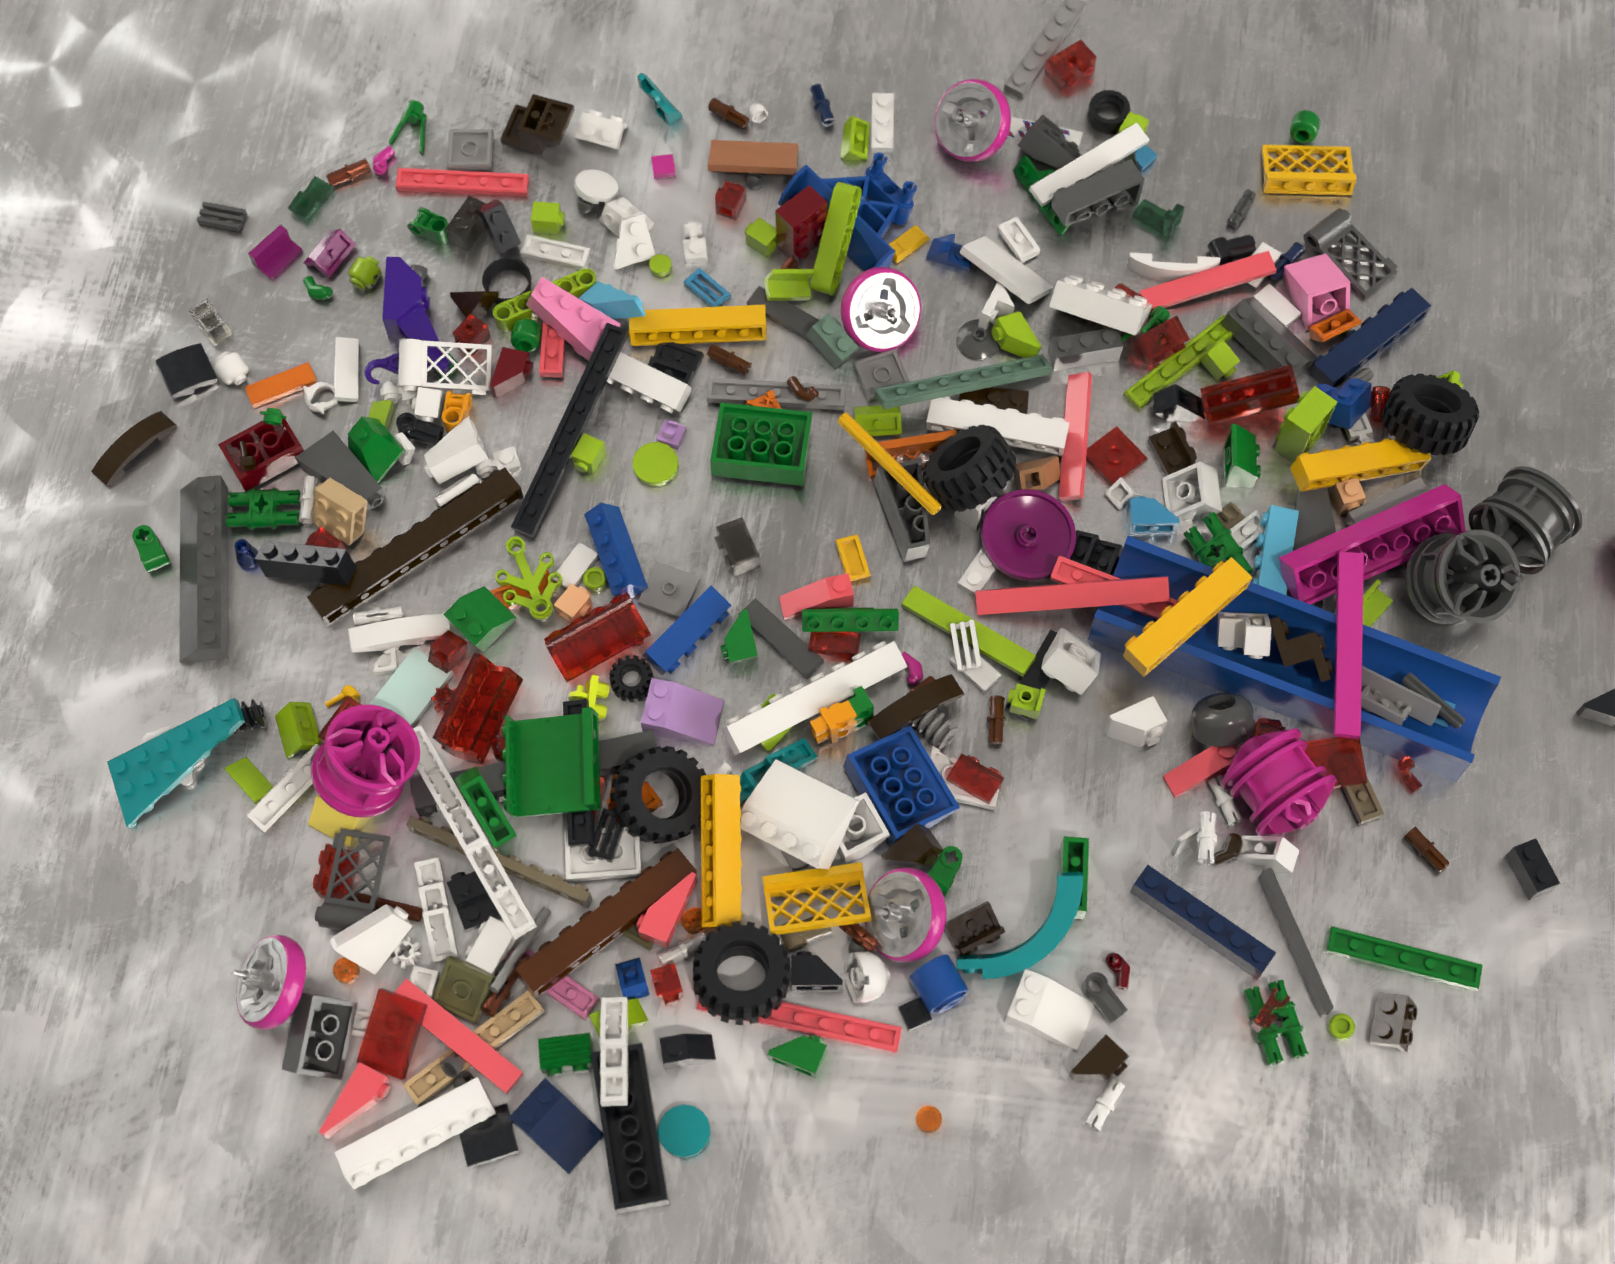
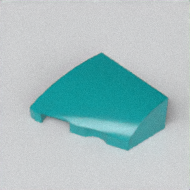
[637,73,682,127]

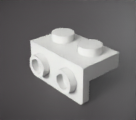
[576,110,628,149]
[600,197,654,237]

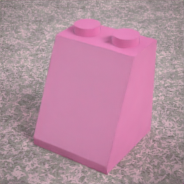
[1284,253,1350,331]

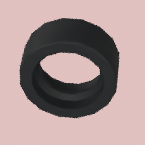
[1087,90,1130,133]

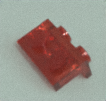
[946,753,1004,805]
[313,843,360,900]

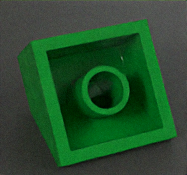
[1224,424,1261,488]
[443,586,517,652]

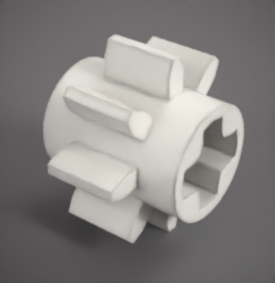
[392,937,423,970]

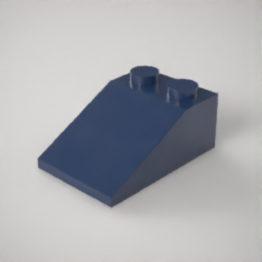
[509,1078,604,1175]

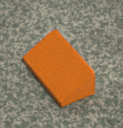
[1310,309,1362,342]

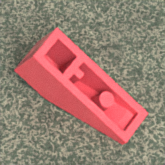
[779,573,854,620]
[1163,745,1239,798]
[636,872,698,949]
[319,1062,390,1139]

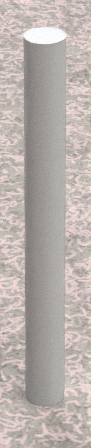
[489,907,551,993]

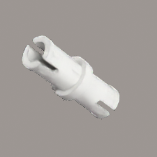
[298,476,318,524]
[353,606,404,627]
[1208,775,1244,826]
[1196,811,1217,865]
[657,931,706,969]
[1085,1078,1125,1132]

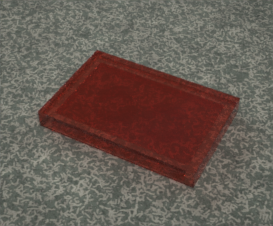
[1304,737,1368,788]
[356,988,428,1080]

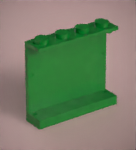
[502,707,601,818]

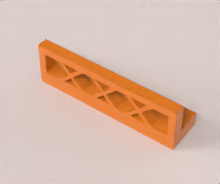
[864,429,957,479]

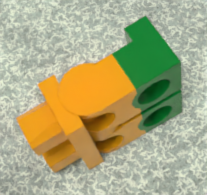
[810,686,874,744]

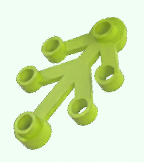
[495,536,563,620]

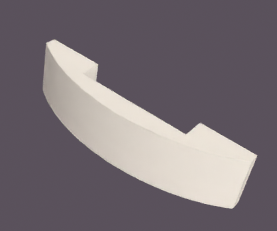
[1127,252,1220,282]

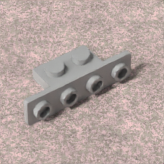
[1361,666,1441,726]

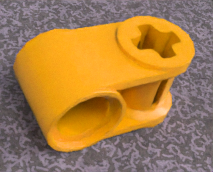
[442,390,472,433]

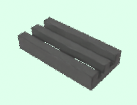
[197,202,247,232]

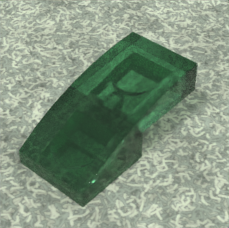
[287,176,335,220]

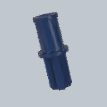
[810,84,835,126]
[1269,242,1306,281]

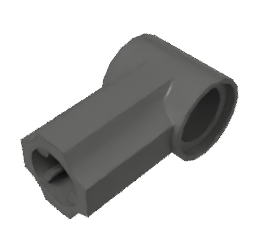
[1082,972,1128,1024]

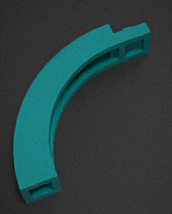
[956,872,1083,979]

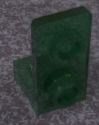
[1133,199,1185,238]

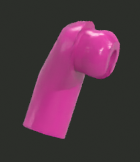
[373,146,395,175]
[901,651,924,686]

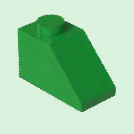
[720,609,758,665]
[767,1035,827,1079]

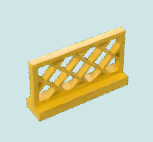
[1261,145,1357,195]
[762,862,871,935]

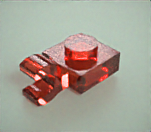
[1251,987,1290,1033]

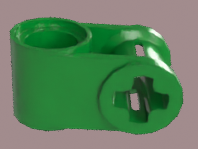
[407,207,452,245]
[132,525,170,573]
[928,846,963,897]

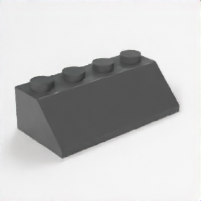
[1222,297,1317,387]

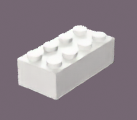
[1049,274,1153,335]

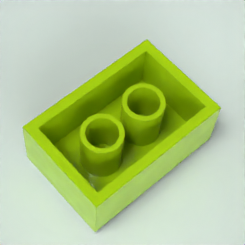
[1274,386,1337,464]

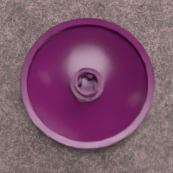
[981,489,1076,581]

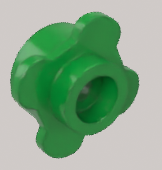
[260,408,286,425]

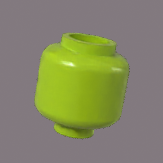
[348,255,382,290]

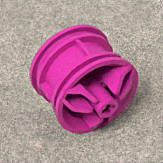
[311,705,420,818]
[1221,728,1337,836]

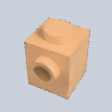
[1330,477,1366,516]
[554,583,592,626]

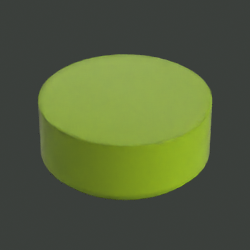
[649,254,672,277]
[583,567,607,592]
[1327,1013,1355,1041]

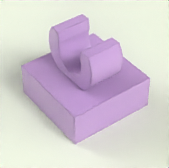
[656,420,687,450]

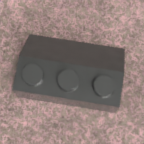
[282,993,358,1080]

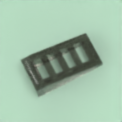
[188,299,232,346]

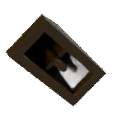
[450,291,499,319]

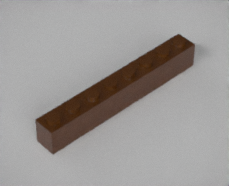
[515,848,697,999]

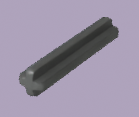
[1401,673,1465,729]

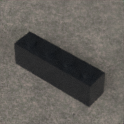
[255,541,357,586]

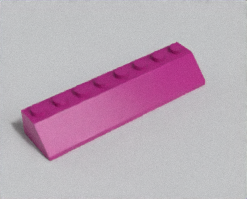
[1279,484,1466,605]

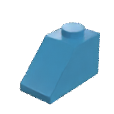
[1127,496,1179,534]

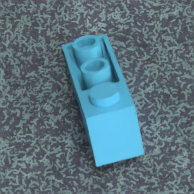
[579,281,646,319]

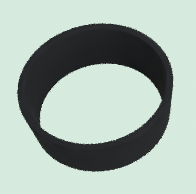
[482,258,531,304]

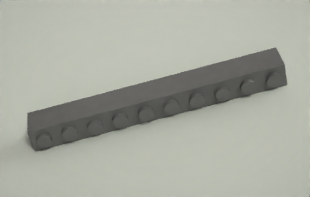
[411,730,657,817]

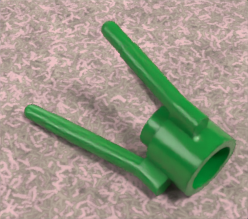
[388,100,427,154]
[1121,306,1170,353]

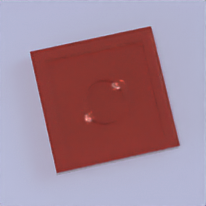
[1086,426,1148,486]

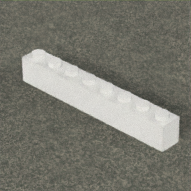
[721,641,908,756]

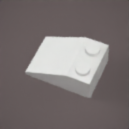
[1005,969,1094,1052]

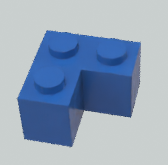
[1316,378,1372,429]

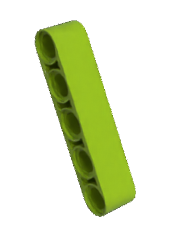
[810,182,862,296]
[493,268,597,332]

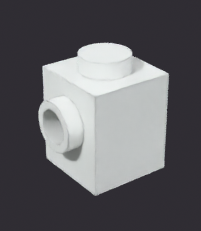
[411,387,444,423]

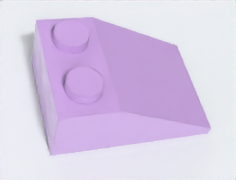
[641,678,724,746]

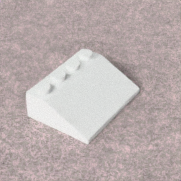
[740,760,859,869]

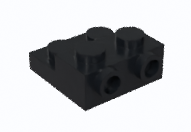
[447,871,502,933]

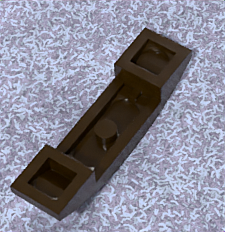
[91,411,177,488]
[868,674,964,740]

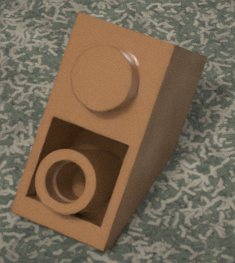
[1013,455,1061,490]

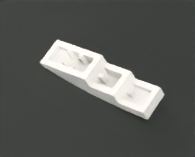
[347,613,451,653]
[414,857,458,962]
[600,997,628,1106]

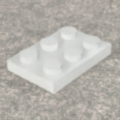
[564,827,642,882]

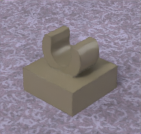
[1216,502,1246,529]

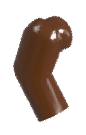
[787,376,819,402]

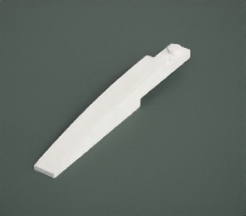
[413,724,537,940]

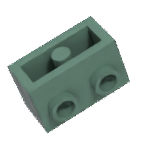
[806,313,859,370]

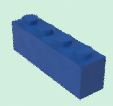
[584,502,648,599]
[642,585,731,676]

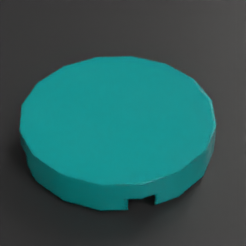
[658,1104,711,1159]

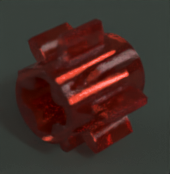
[431,684,463,717]

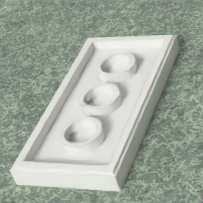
[959,236,1053,304]

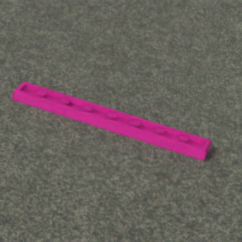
[1333,551,1364,739]

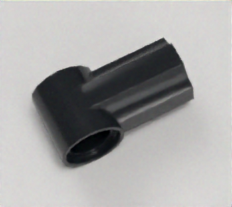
[1207,234,1256,266]
[396,412,444,446]

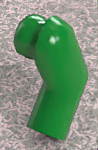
[303,276,333,300]

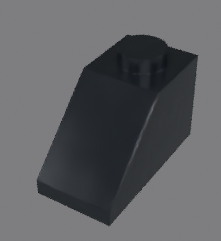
[1153,384,1205,421]
[1576,689,1615,727]
[791,951,843,991]
[659,1034,716,1070]

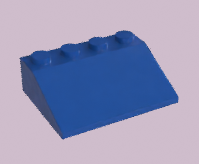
[843,725,960,847]

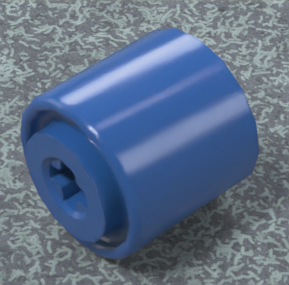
[909,954,969,1014]

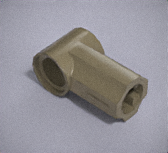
[780,914,832,952]

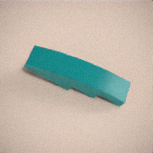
[740,738,818,805]

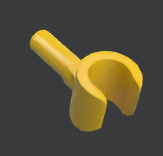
[325,685,360,708]

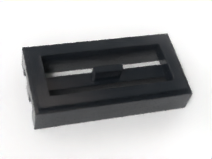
[588,808,625,863]

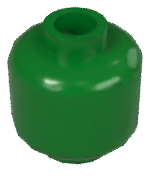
[1290,110,1320,143]
[510,319,542,352]

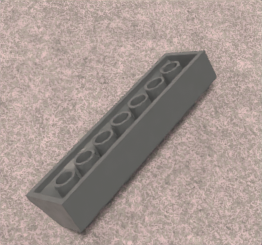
[179,475,229,663]

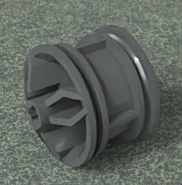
[1468,466,1583,574]
[1406,530,1520,624]

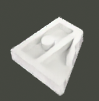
[613,213,655,270]

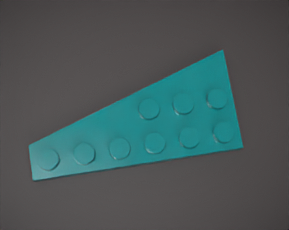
[107,698,245,828]

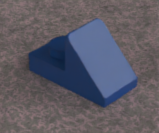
[926,234,972,272]
[615,957,649,1000]

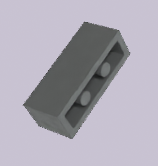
[1048,328,1123,371]

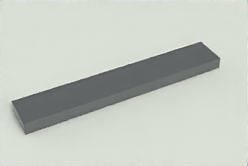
[1258,868,1334,1017]

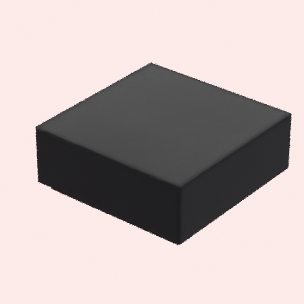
[898,997,932,1032]

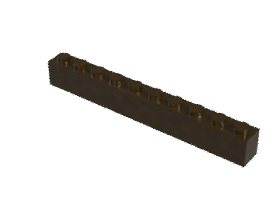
[307,467,524,627]

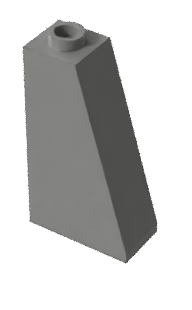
[1344,477,1430,528]

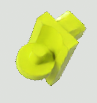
[568,675,610,721]

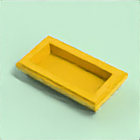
[889,224,930,264]
[835,534,871,581]

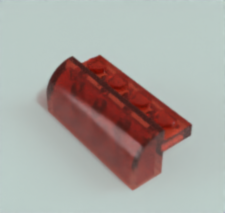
[1200,365,1300,426]
[544,592,651,682]
[432,653,523,764]

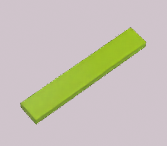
[1124,314,1233,411]
[901,585,1036,677]

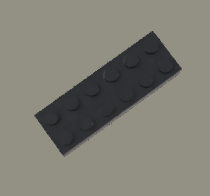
[591,1043,670,1214]

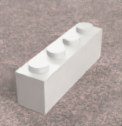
[606,352,692,414]

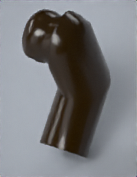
[1214,833,1242,865]

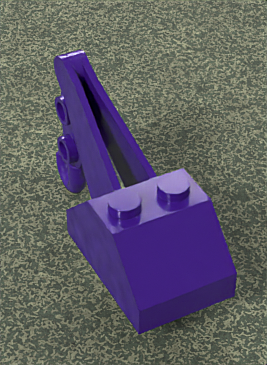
[364,257,450,385]

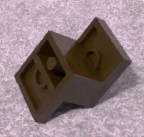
[500,94,575,155]
[1269,616,1334,682]

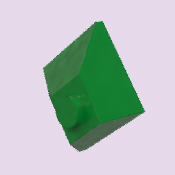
[348,416,405,483]

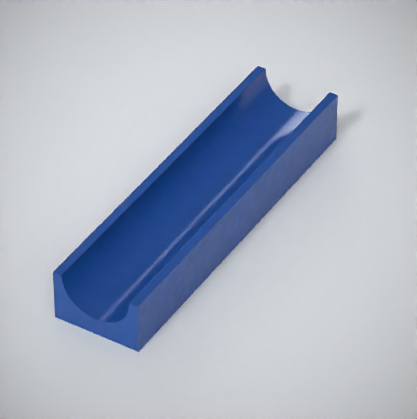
[1088,536,1501,782]

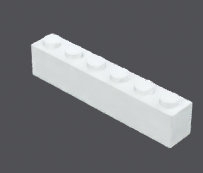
[926,396,1069,456]
[335,1077,496,1189]

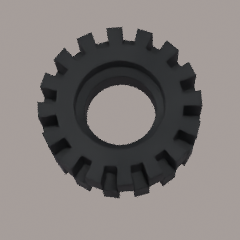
[609,655,654,702]

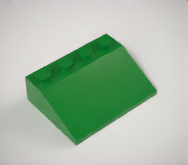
[710,402,812,486]

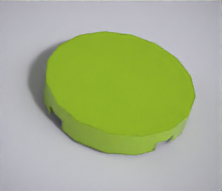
[632,442,679,487]

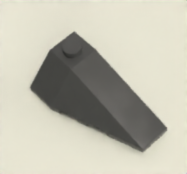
[1017,115,1084,168]

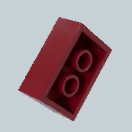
[775,185,828,261]
[218,419,304,492]

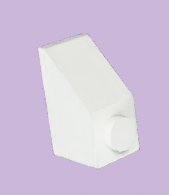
[1236,835,1299,873]

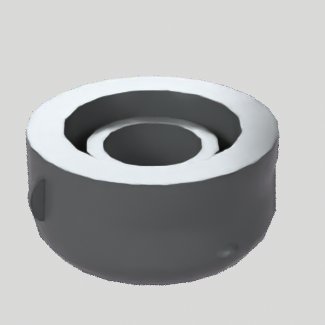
[1192,693,1256,747]

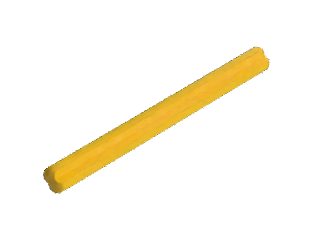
[838,412,942,515]

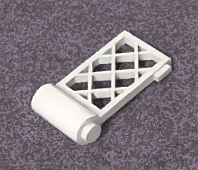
[398,339,492,395]

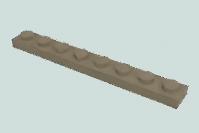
[406,816,593,908]

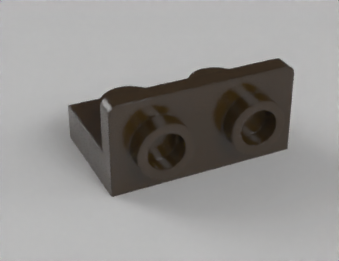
[1148,421,1197,476]

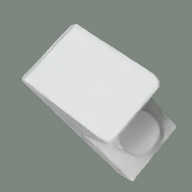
[978,282,1014,330]

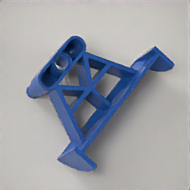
[778,153,917,271]

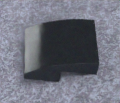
[648,342,704,386]
[155,343,218,398]
[1070,530,1123,576]
[460,1103,519,1168]

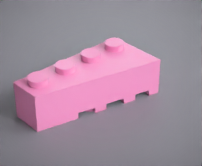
[526,277,621,362]

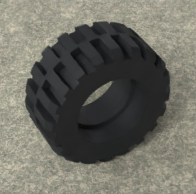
[1382,374,1479,456]
[923,425,1016,512]
[610,746,706,844]
[692,921,791,1025]

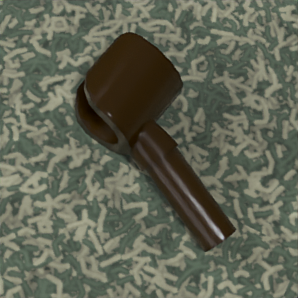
[239,441,256,470]

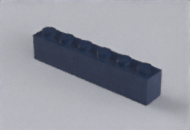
[1310,288,1431,387]
[1130,865,1276,980]

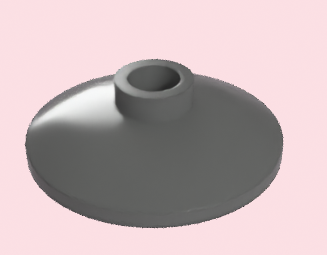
[956,319,1000,360]

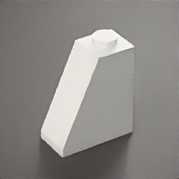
[424,416,488,484]
[330,904,412,975]

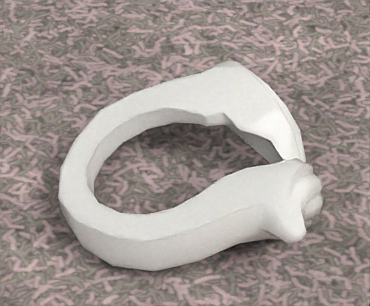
[303,382,338,414]

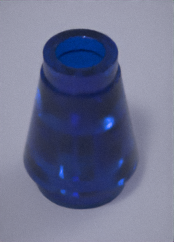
[234,539,258,568]

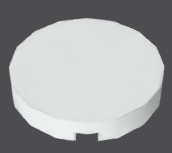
[574,169,618,204]

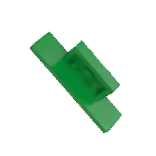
[1013,156,1071,234]
[802,607,899,632]

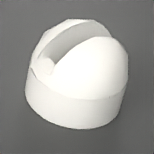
[749,103,768,123]

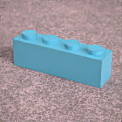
[1251,505,1299,595]

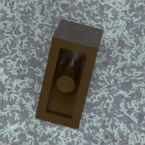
[881,823,944,866]
[1069,1034,1129,1080]

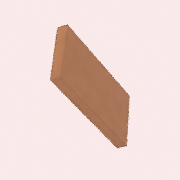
[708,140,798,175]

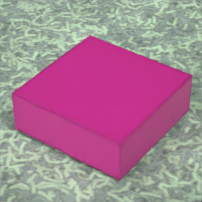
[651,154,676,179]

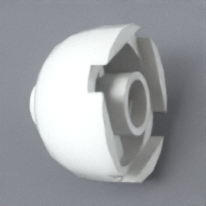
[844,951,890,1003]

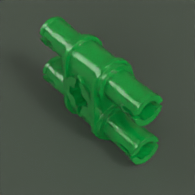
[226,487,301,530]
[1183,512,1253,574]
[1243,980,1309,1066]

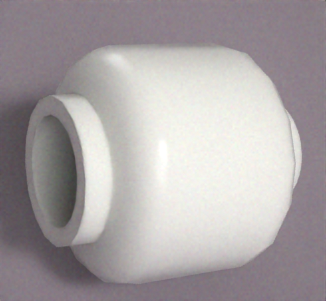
[214,351,249,386]

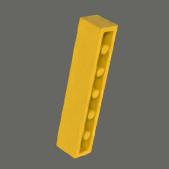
[629,305,767,346]
[1290,438,1432,492]
[1123,557,1252,677]
[701,774,742,928]

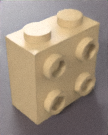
[312,478,367,546]

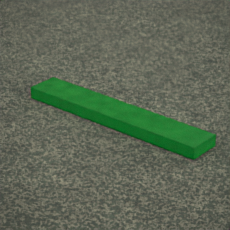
[1325,926,1483,991]

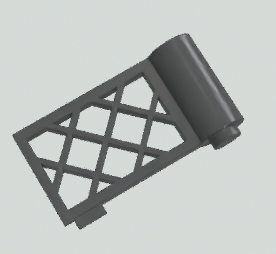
[1304,208,1398,299]
[315,829,391,931]

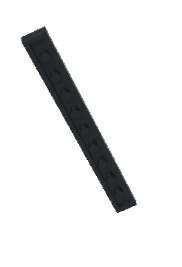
[511,323,629,538]

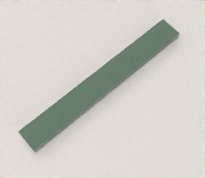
[874,355,1052,410]

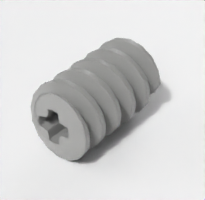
[911,707,959,750]

